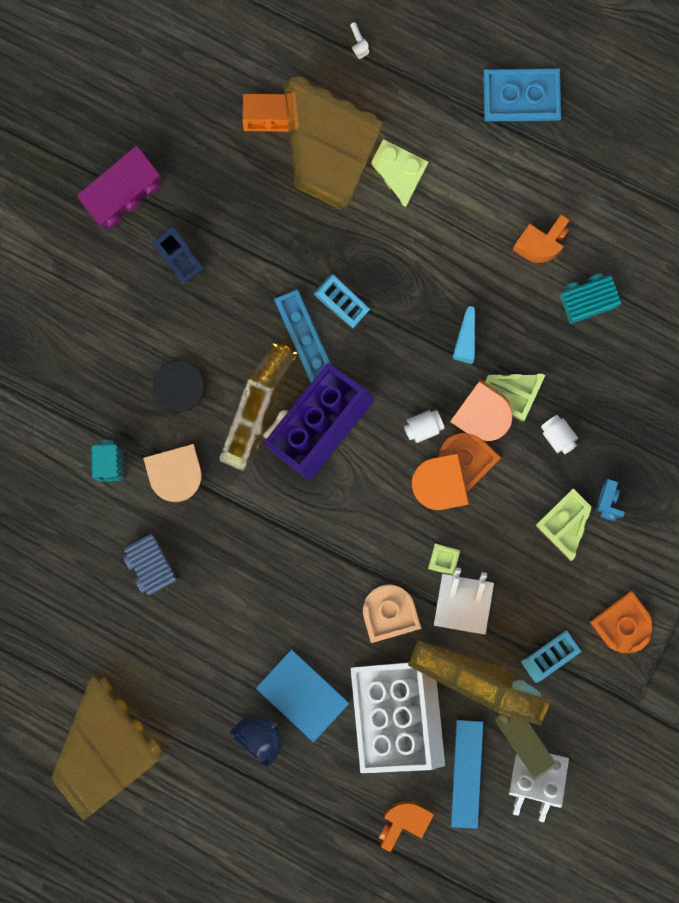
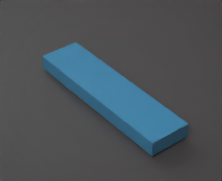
[274,289,331,383]
[451,720,483,829]

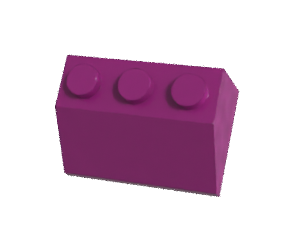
[77,146,162,230]

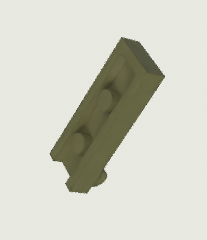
[495,705,557,780]

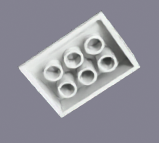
[351,660,445,773]

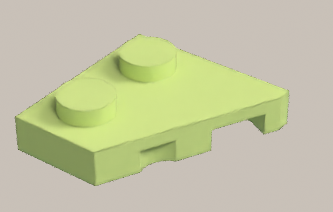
[371,139,429,207]
[485,374,545,421]
[535,489,592,561]

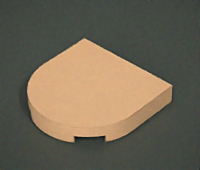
[144,444,202,502]
[363,584,421,643]

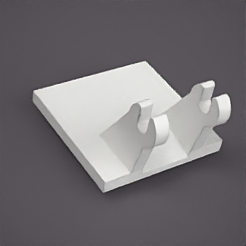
[434,567,494,634]
[509,753,569,822]

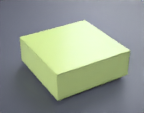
[428,544,460,576]

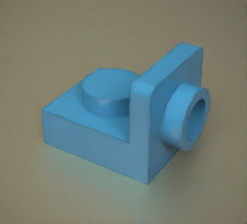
[595,479,625,521]

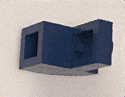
[152,227,203,284]

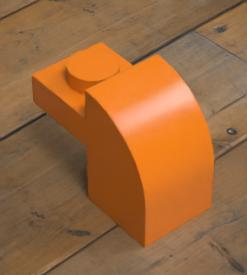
[513,215,569,263]
[378,801,434,852]

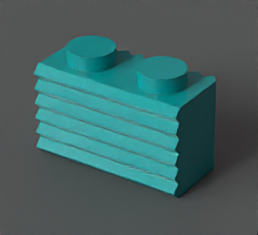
[559,273,621,324]
[91,440,125,482]

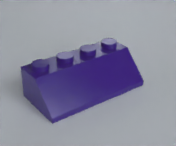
[263,363,374,481]

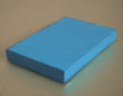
[483,68,561,121]
[256,650,349,742]

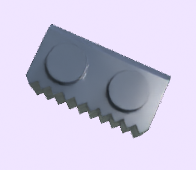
[122,534,177,595]

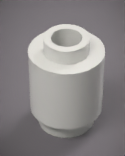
[404,410,444,443]
[541,415,578,454]

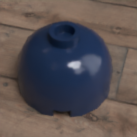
[229,716,282,768]

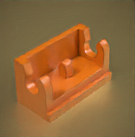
[243,94,294,132]

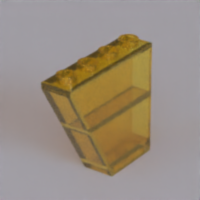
[284,76,383,209]
[219,344,297,470]
[408,641,551,725]
[51,675,162,821]

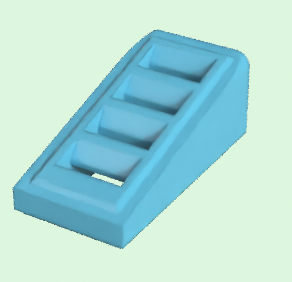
[313,274,370,328]
[453,306,475,364]
[521,630,581,683]

